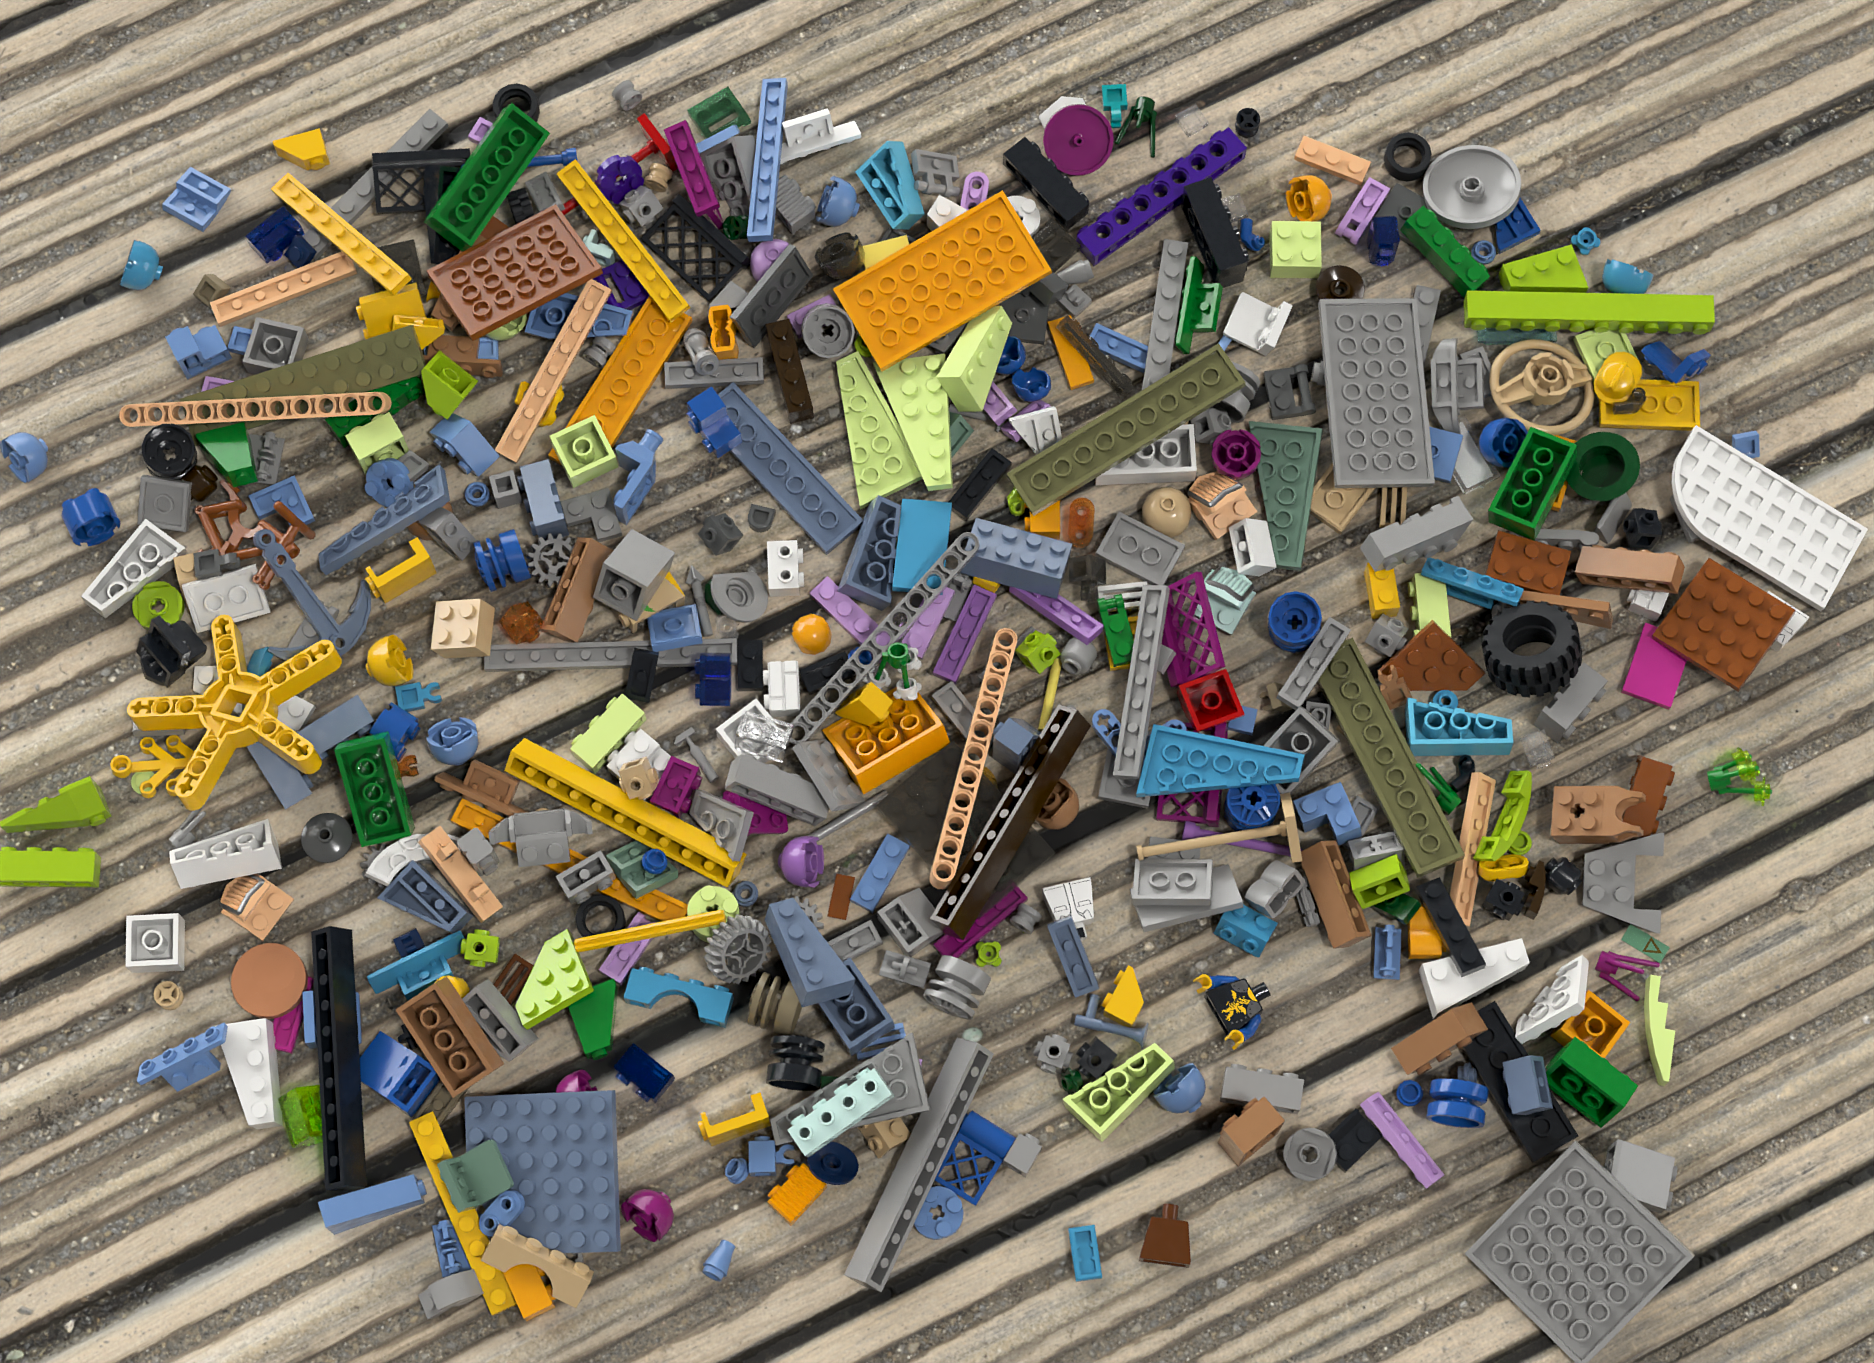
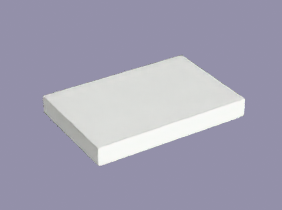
[182,564,271,633]

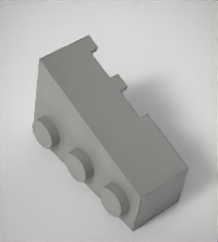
[1533,662,1608,744]
[462,979,539,1062]

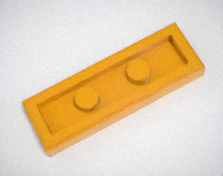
[1047,315,1094,390]

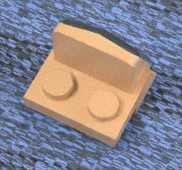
[1188,471,1257,540]
[220,874,294,941]

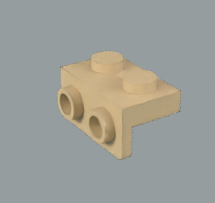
[857,1118,911,1159]

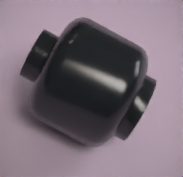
[1545,857,1582,895]

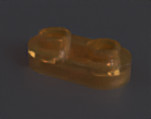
[1068,498,1095,548]

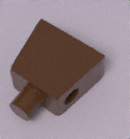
[1139,1204,1191,1268]

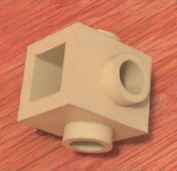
[618,756,659,800]

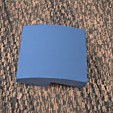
[162,167,231,232]

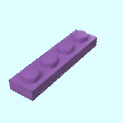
[933,585,997,685]
[1009,587,1104,645]

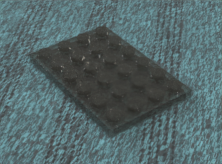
[876,741,1055,920]

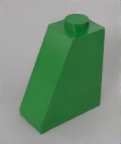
[196,422,258,487]
[568,979,618,1060]

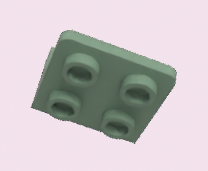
[437,1140,514,1213]

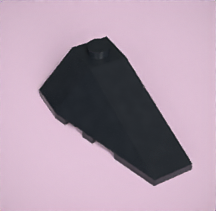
[423,165,461,264]

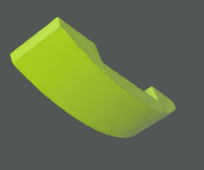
[1473,771,1532,861]

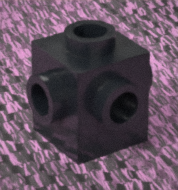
[1623,508,1662,549]
[1482,879,1525,921]
[1076,1036,1117,1079]

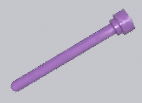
[1182,821,1303,857]

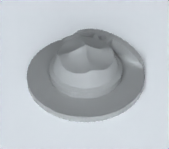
[711,572,768,622]

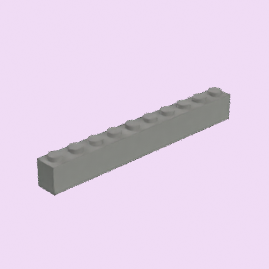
[844,1037,994,1292]

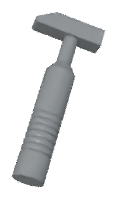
[949,404,1005,433]
[674,727,719,783]

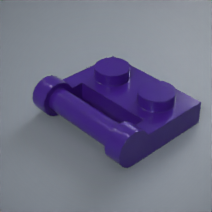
[593,260,649,310]

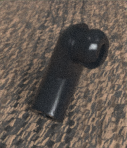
[1449,755,1475,793]

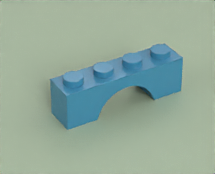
[624,967,734,1028]

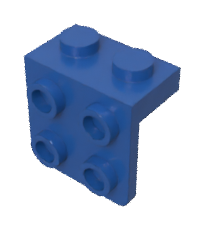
[1641,341,1711,384]

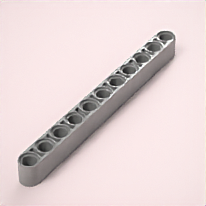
[786,532,980,745]

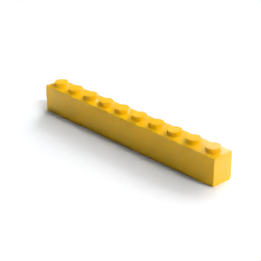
[504,738,747,888]

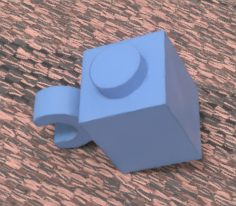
[748,1136,794,1177]

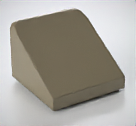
[193,274,231,309]

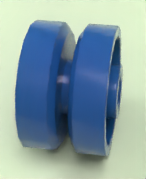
[1426,1079,1489,1128]

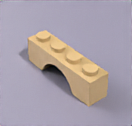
[481,1224,594,1308]

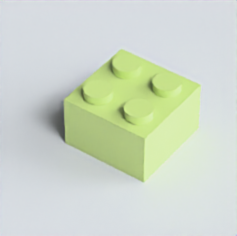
[1269,221,1322,278]
[345,412,409,475]
[550,415,618,488]

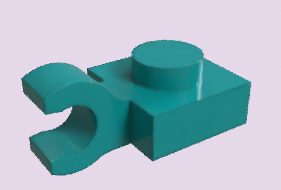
[1102,84,1128,128]

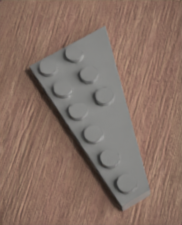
[770,1032,930,1146]

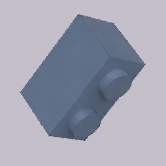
[1503,1055,1553,1115]

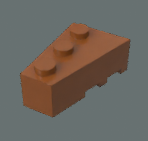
[1622,755,1675,837]

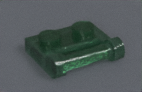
[687,86,751,139]

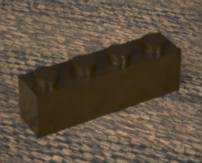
[766,319,814,424]

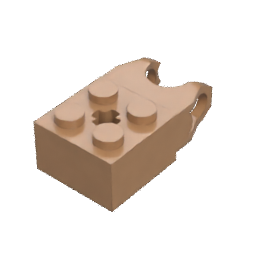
[1551,786,1646,844]

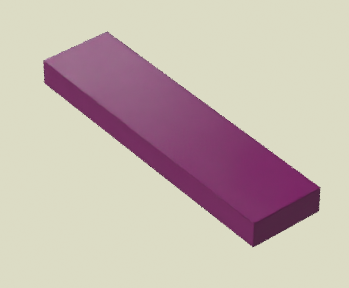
[933,879,1028,958]

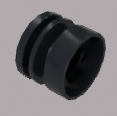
[142,424,198,480]
[766,1035,825,1091]

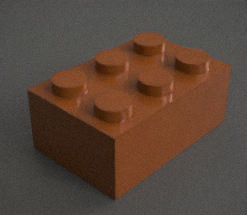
[1484,530,1571,595]

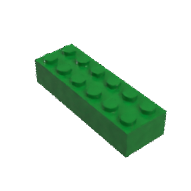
[424,103,550,252]

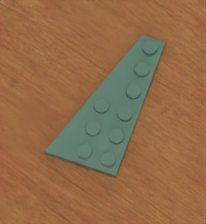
[1249,421,1323,571]

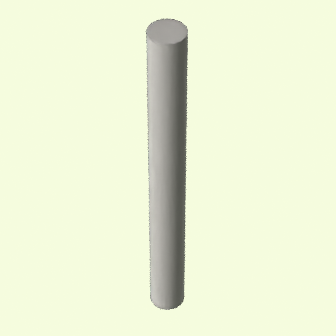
[808,790,890,842]

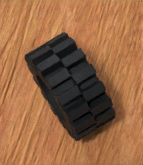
[507,187,534,224]

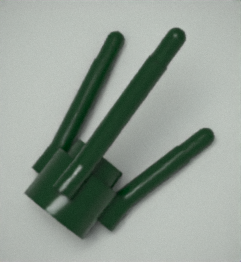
[1115,96,1157,158]

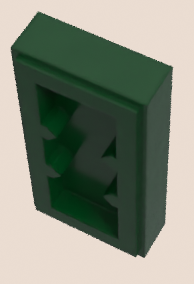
[1370,893,1422,925]

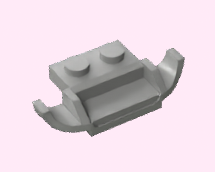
[1431,338,1485,434]
[488,808,593,867]

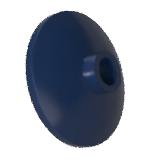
[807,1142,859,1185]

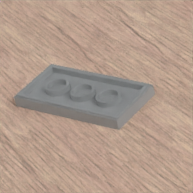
[1130,864,1243,932]

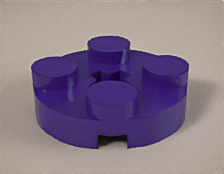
[595,155,644,204]

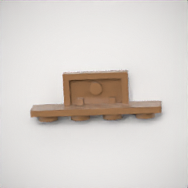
[423,335,503,378]
[434,760,528,817]

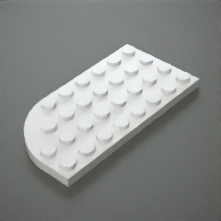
[1672,425,1868,611]

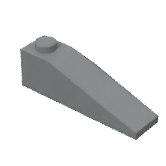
[701,135,756,216]

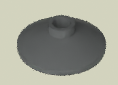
[301,813,353,863]

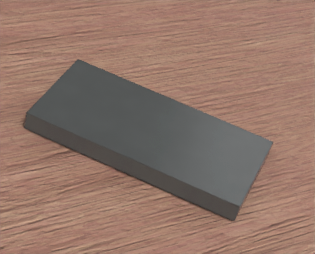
[730,244,813,348]

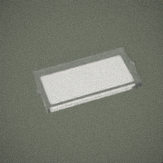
[1437,415,1500,495]

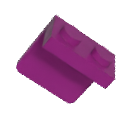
[723,790,788,837]

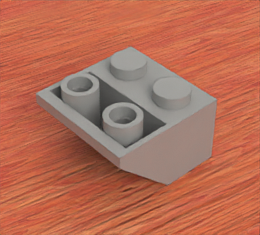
[877,888,944,957]

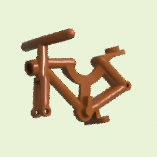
[195,479,316,590]

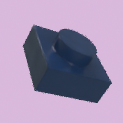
[284,235,317,268]

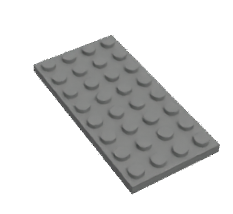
[1318,298,1435,488]

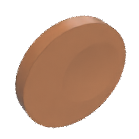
[231,943,308,1019]

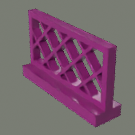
[664,120,724,230]
[1161,571,1226,688]
[1156,721,1228,827]

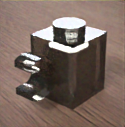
[1069,555,1106,603]

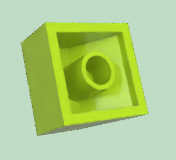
[421,350,479,420]

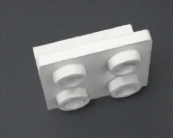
[1223,292,1292,356]

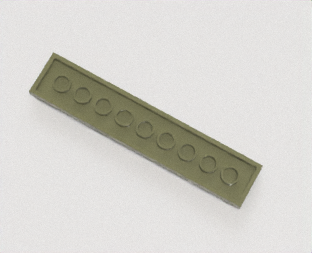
[180,325,426,446]
[1006,343,1246,516]
[1318,637,1465,878]

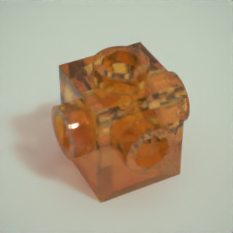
[499,601,544,645]

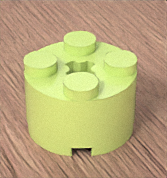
[687,885,740,943]

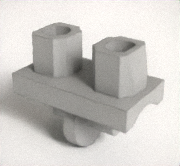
[879,950,931,989]

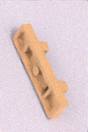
[418,826,503,923]

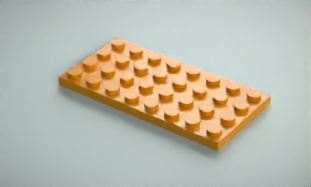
[833,190,1052,372]

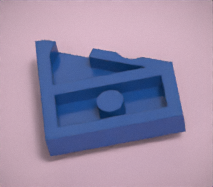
[1495,198,1541,254]

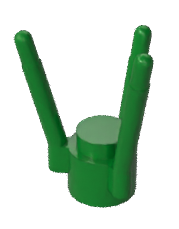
[1416,763,1462,815]

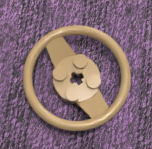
[1489,339,1594,435]

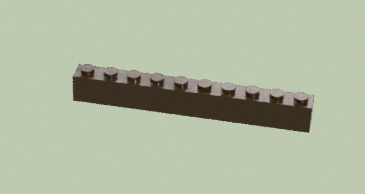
[930,704,1091,940]

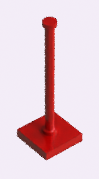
[561,113,678,215]

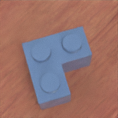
[165,325,232,380]
[430,413,500,477]
[1293,782,1362,846]

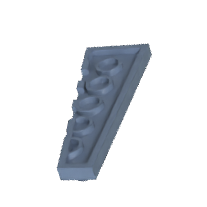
[319,464,450,575]

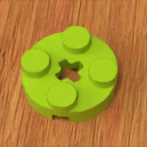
[132,581,185,630]

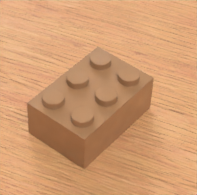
[1218,1096,1285,1167]

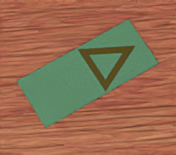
[1621,924,1670,963]

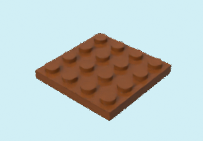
[1652,558,1796,692]

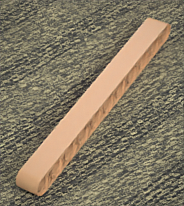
[119,392,392,427]
[929,628,1017,890]

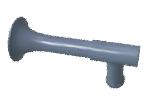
[1074,994,1149,1049]

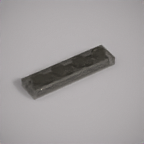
[1056,315,1134,400]

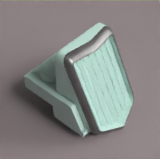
[1187,567,1256,636]

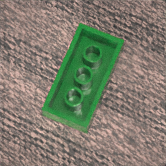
[1488,427,1577,541]
[334,731,415,847]

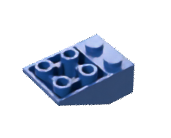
[360,1031,440,1118]

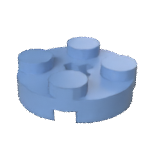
[365,458,414,507]
[914,1186,963,1240]

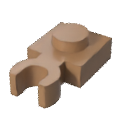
[1377,665,1412,710]

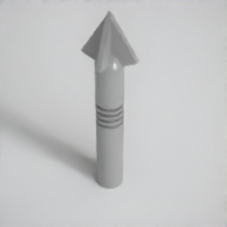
[686,565,713,637]

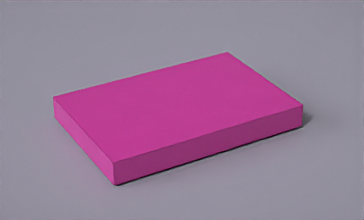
[1621,623,1687,710]

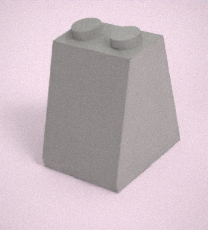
[593,529,675,621]
[1604,1139,1677,1213]

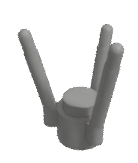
[169,795,230,849]

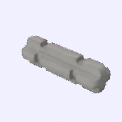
[1296,877,1320,927]

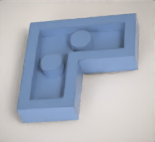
[249,476,315,525]

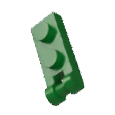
[1097,594,1134,667]

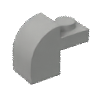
[418,1269,484,1319]

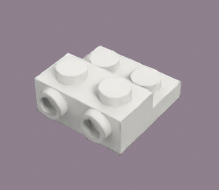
[607,729,671,802]

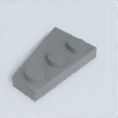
[689,789,754,862]

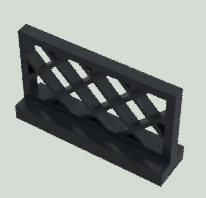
[371,148,470,214]
[641,194,750,303]

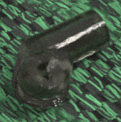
[1613,387,1646,415]

